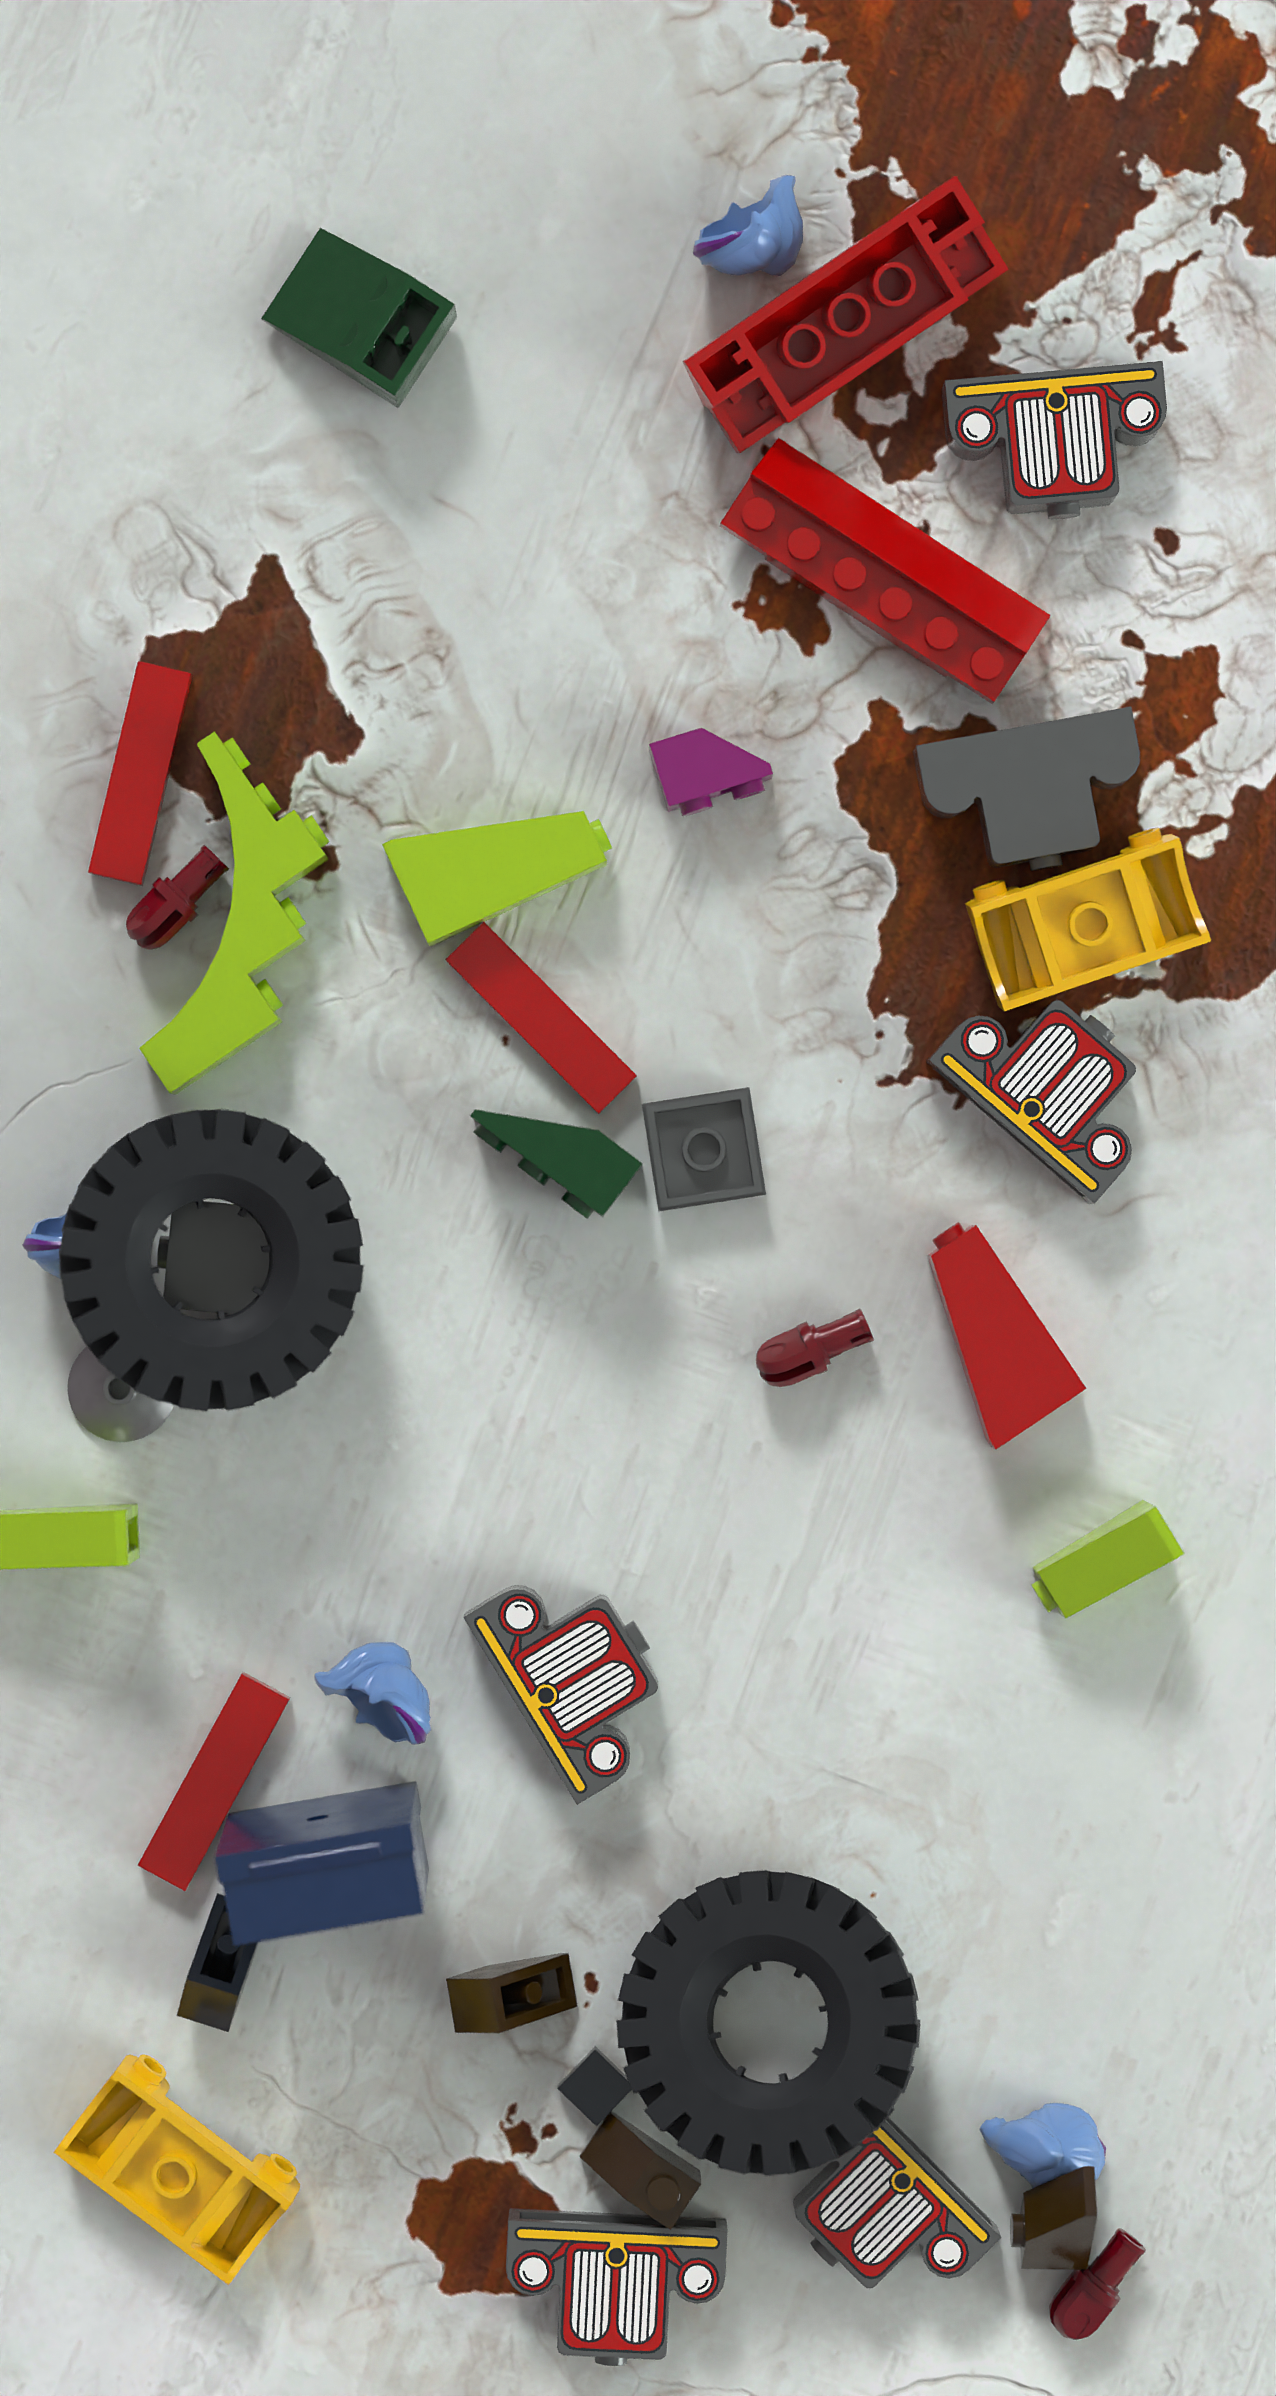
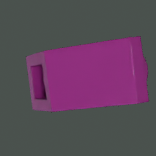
[649,728,773,817]

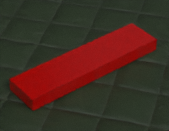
[88,661,193,886]
[445,921,637,1114]
[137,1672,291,1891]

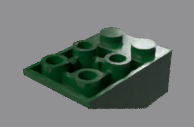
[261,228,457,408]
[470,1109,643,1219]

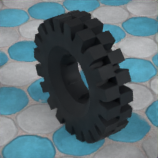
[59,1109,364,1412]
[616,1870,921,2176]

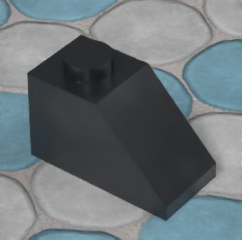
[176,1893,259,2032]

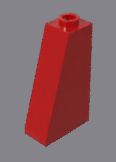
[927,1222,1087,1450]

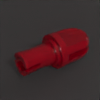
[126,845,229,950]
[756,1309,874,1387]
[1049,2228,1146,2340]

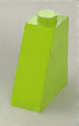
[1031,1500,1185,1618]

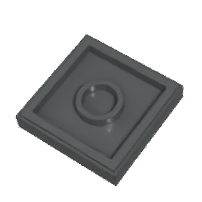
[642,1087,766,1212]

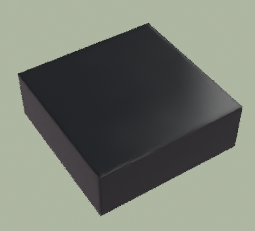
[557,2046,632,2127]

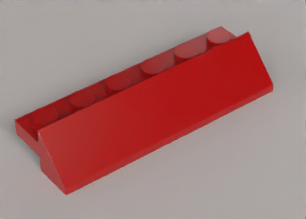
[682,176,1009,453]
[720,438,1051,704]

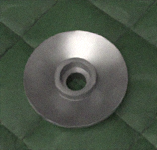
[68,1346,174,1442]

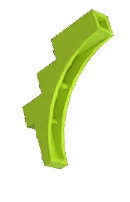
[139,731,330,1095]

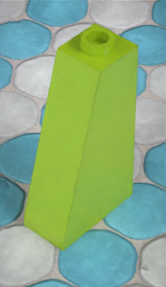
[382,811,612,947]
[0,1503,140,1570]

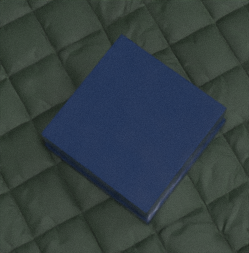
[215,1781,429,1946]

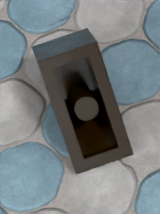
[446,1953,577,2033]
[580,2111,701,2230]
[1010,2166,1097,2270]

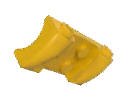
[966,828,1211,1011]
[53,2054,300,2285]

